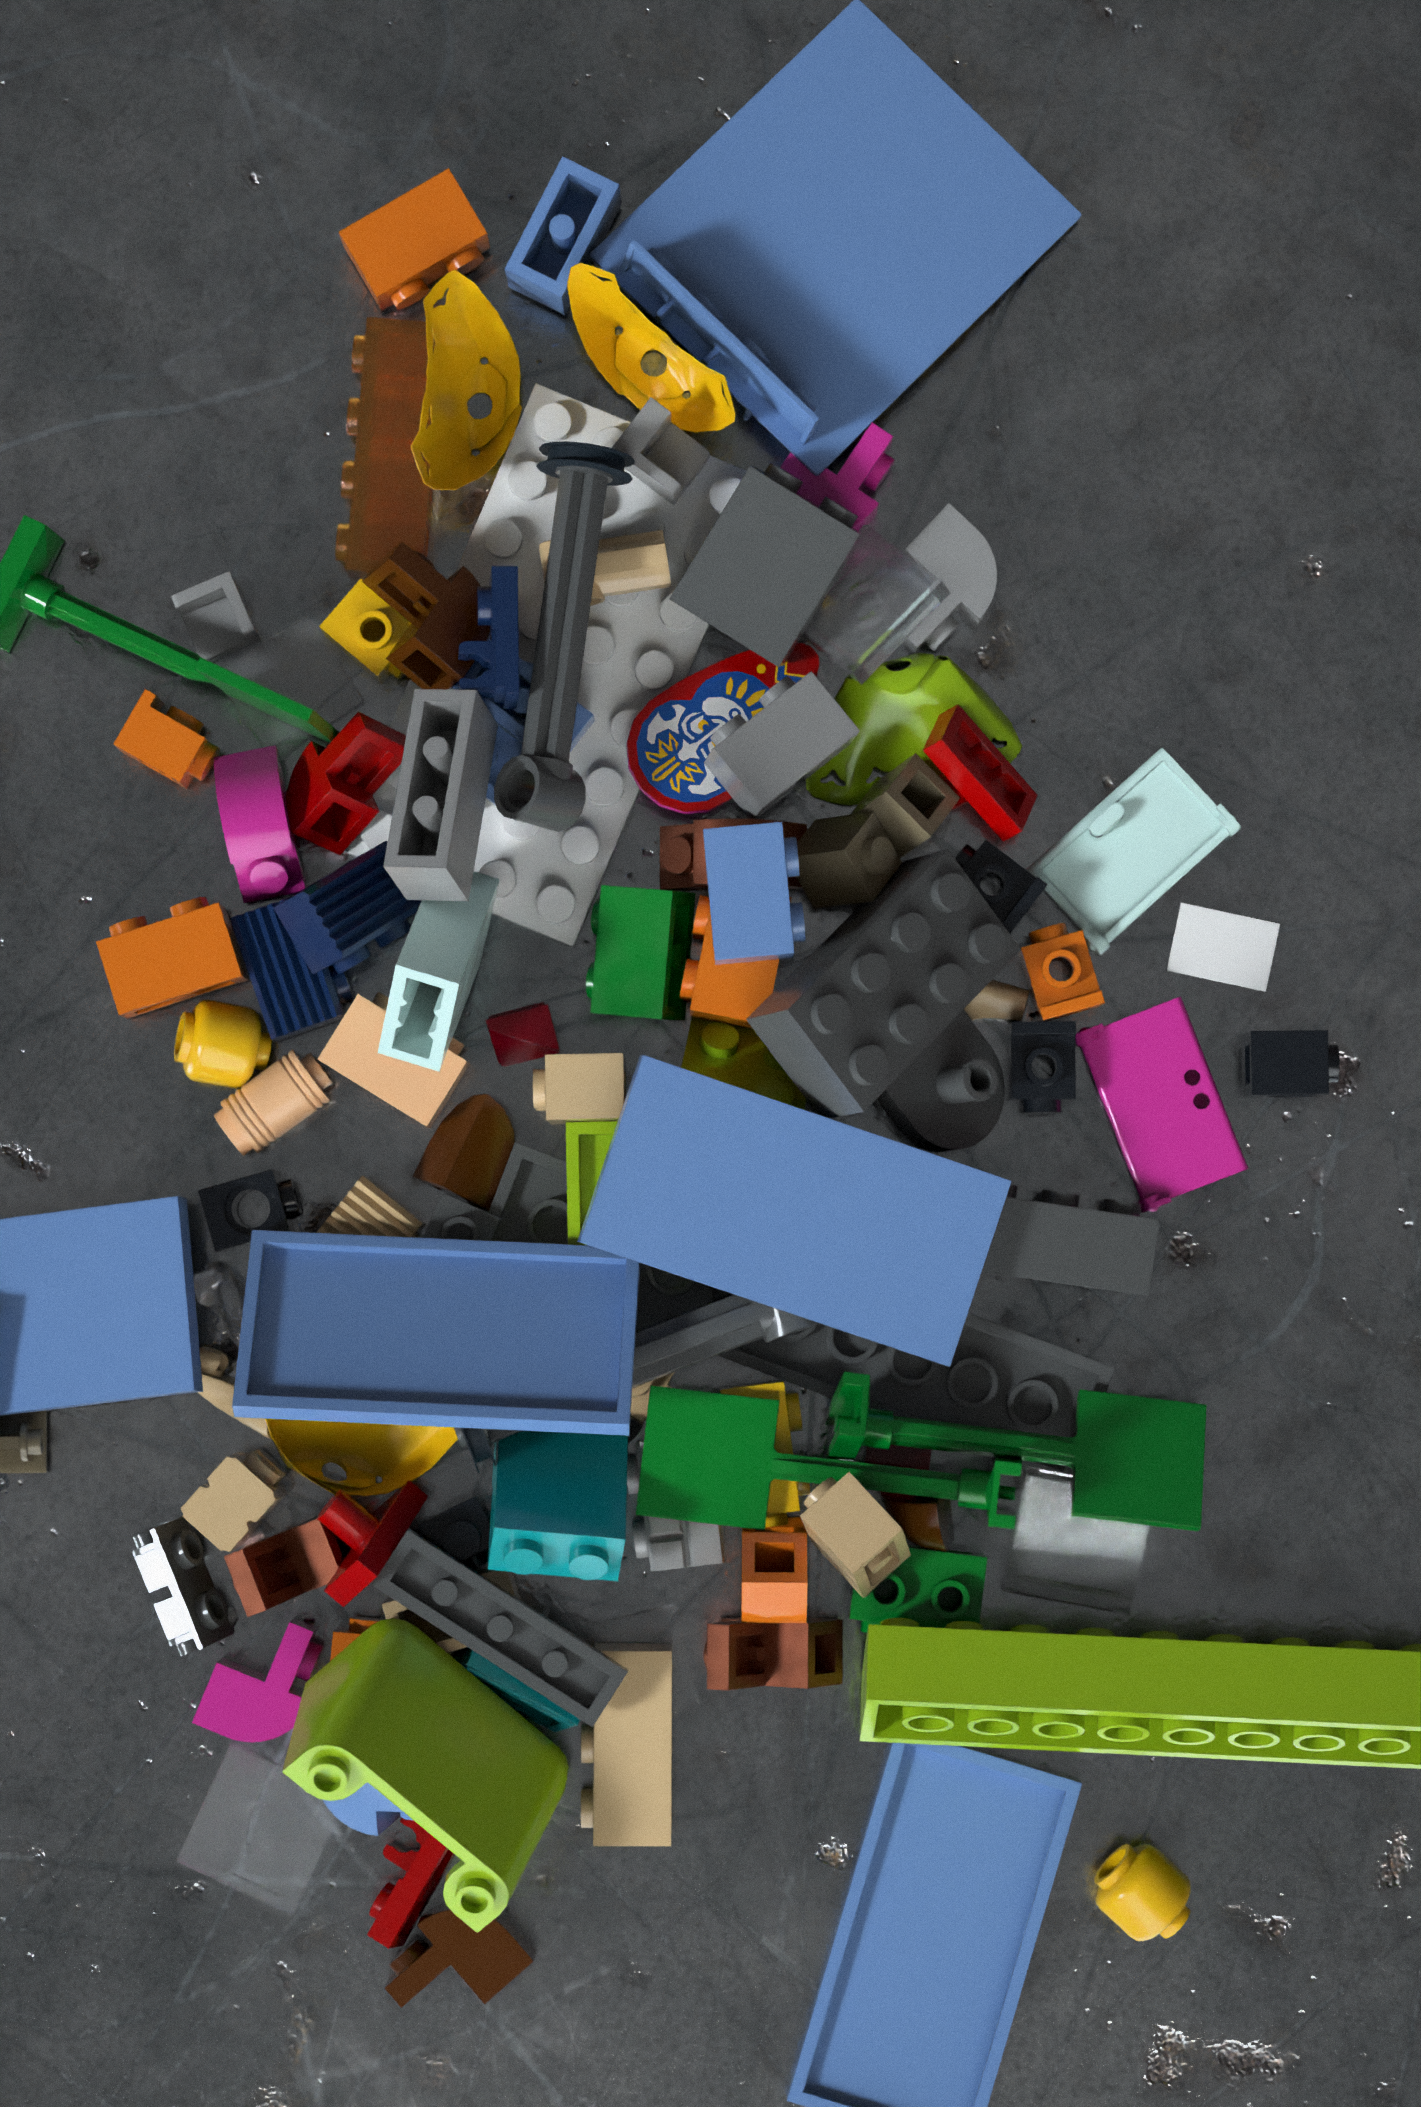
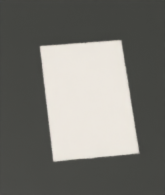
[1167,903,1280,992]

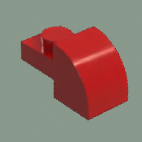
[286,711,406,855]

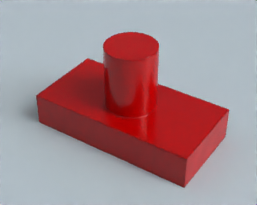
[923,704,1038,842]
[317,1480,428,1607]

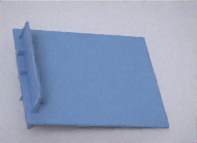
[590,0,1081,476]

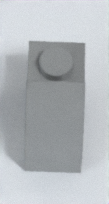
[896,503,997,654]

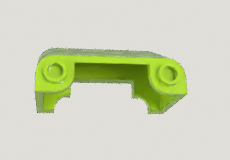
[282,1618,569,1933]

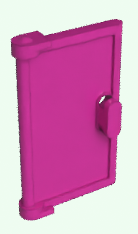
[1075,996,1249,1213]

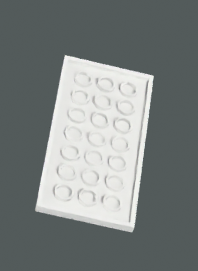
[344,383,746,948]

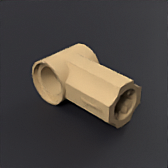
[539,530,671,606]

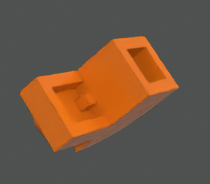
[741,1517,808,1623]

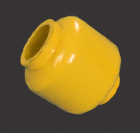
[174,999,272,1089]
[1094,1844,1191,1941]

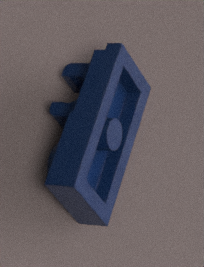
[458,566,519,709]

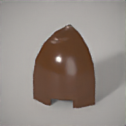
[412,1094,515,1212]
[880,1491,954,1551]

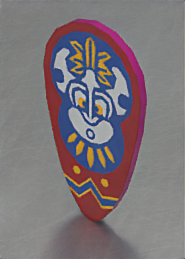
[626,643,820,814]

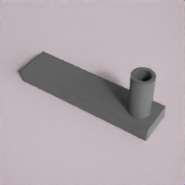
[372,1528,628,1727]

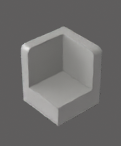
[612,397,710,505]
[171,571,262,662]

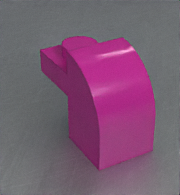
[781,422,895,531]
[213,745,306,903]
[192,1617,323,1743]

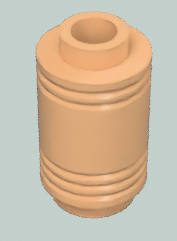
[214,1049,333,1156]

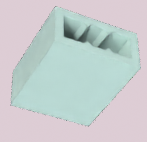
[378,871,500,1072]

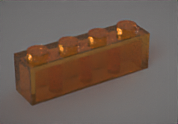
[335,317,435,580]

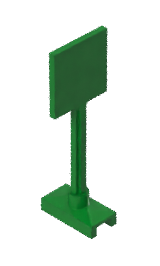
[0,515,339,743]
[824,1372,1207,1531]
[636,1385,1022,1530]

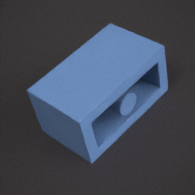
[504,156,622,315]
[703,822,806,965]

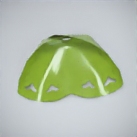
[806,652,1022,805]

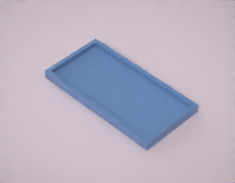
[577,1055,1011,1367]
[0,1196,203,1416]
[232,1230,640,1436]
[786,1743,1082,2107]

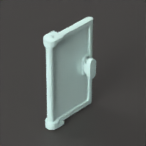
[1026,747,1241,956]

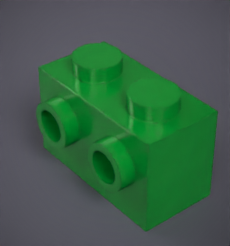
[586,885,695,1020]
[848,1544,987,1633]

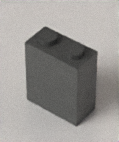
[669,462,864,667]

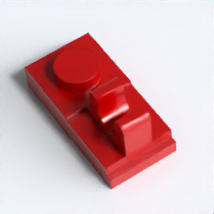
[367,1818,455,1949]

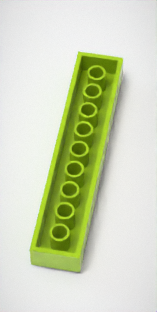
[860,1618,1421,1769]

